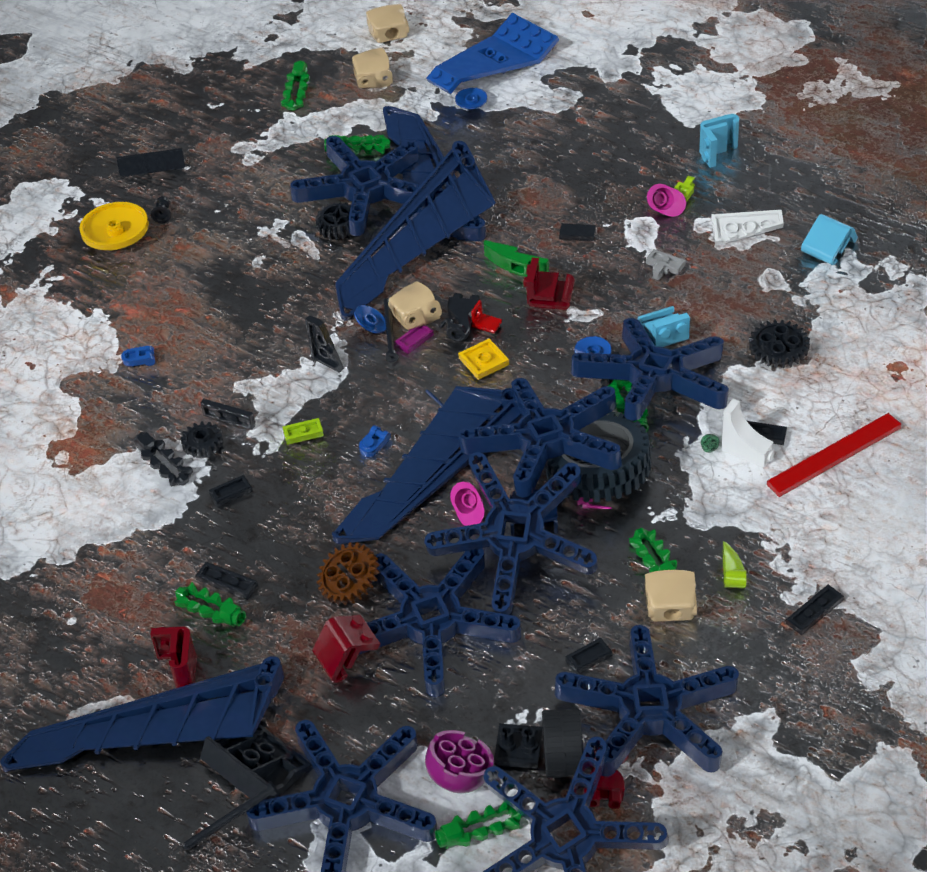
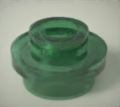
[701,434,720,453]

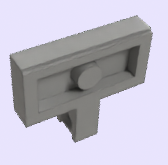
[646,249,686,281]

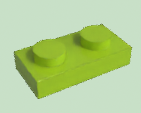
[282,418,324,445]

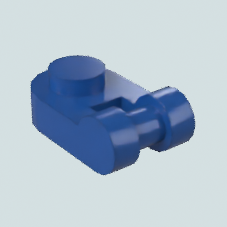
[121,346,155,366]
[359,425,391,457]

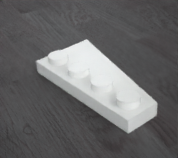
[711,210,784,246]

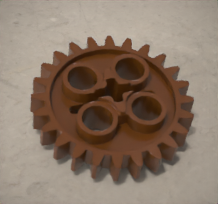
[317,542,380,605]

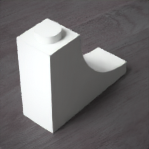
[722,399,775,467]

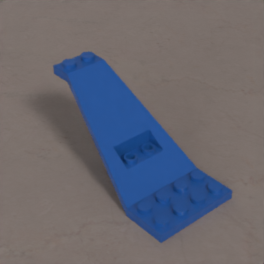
[426,13,559,95]

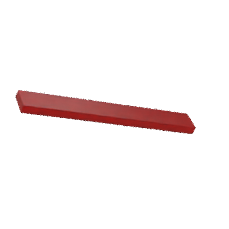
[767,413,901,497]

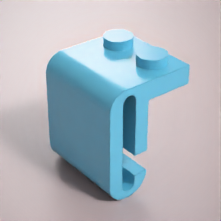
[699,114,739,168]
[801,214,858,265]
[638,306,690,347]

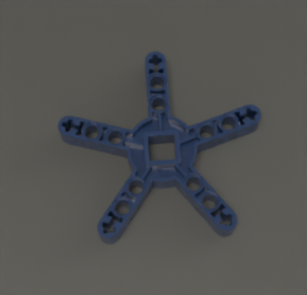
[290,136,435,236]
[571,318,729,421]
[458,378,622,497]
[424,452,598,615]
[358,548,521,697]
[555,625,739,776]
[246,720,437,872]
[483,736,669,872]

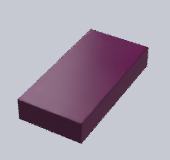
[395,325,434,354]

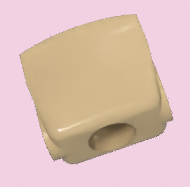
[366,4,409,43]
[352,48,393,88]
[388,282,442,330]
[645,570,697,622]

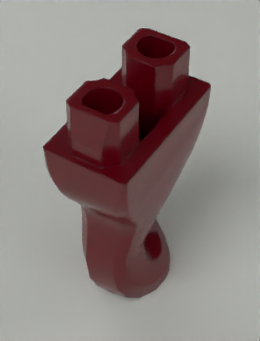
[584,747,628,809]

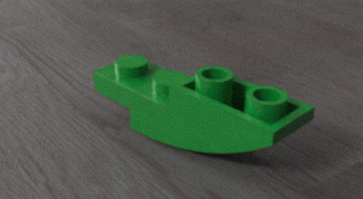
[484,240,549,277]

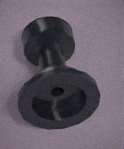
[151,196,171,224]

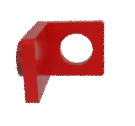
[471,300,502,333]

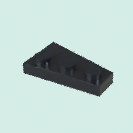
[305,315,344,373]

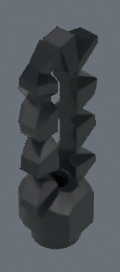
[134,432,193,487]

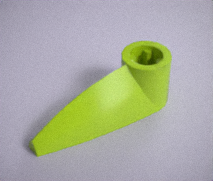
[723,541,746,588]

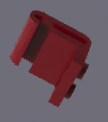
[523,257,575,310]
[312,615,380,683]
[150,626,197,688]

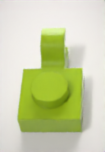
[674,176,695,202]

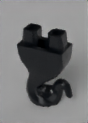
[439,293,480,341]

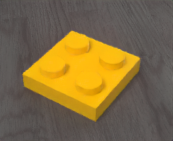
[458,338,509,380]

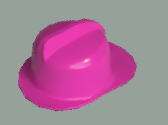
[647,184,686,217]
[450,481,485,526]

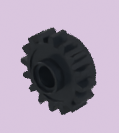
[180,421,223,458]

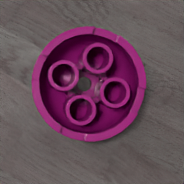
[425,730,494,794]

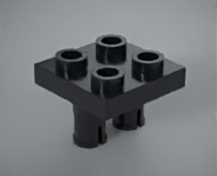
[494,723,543,769]

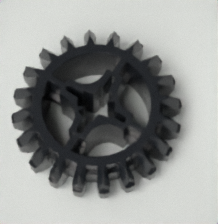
[315,201,351,241]

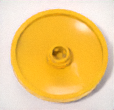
[79,202,149,250]

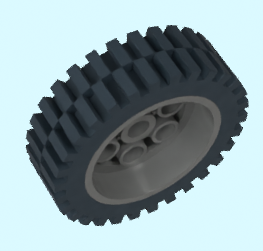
[545,412,651,502]

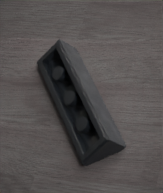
[116,148,185,177]

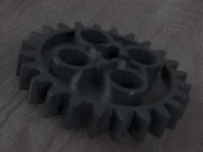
[749,320,810,368]

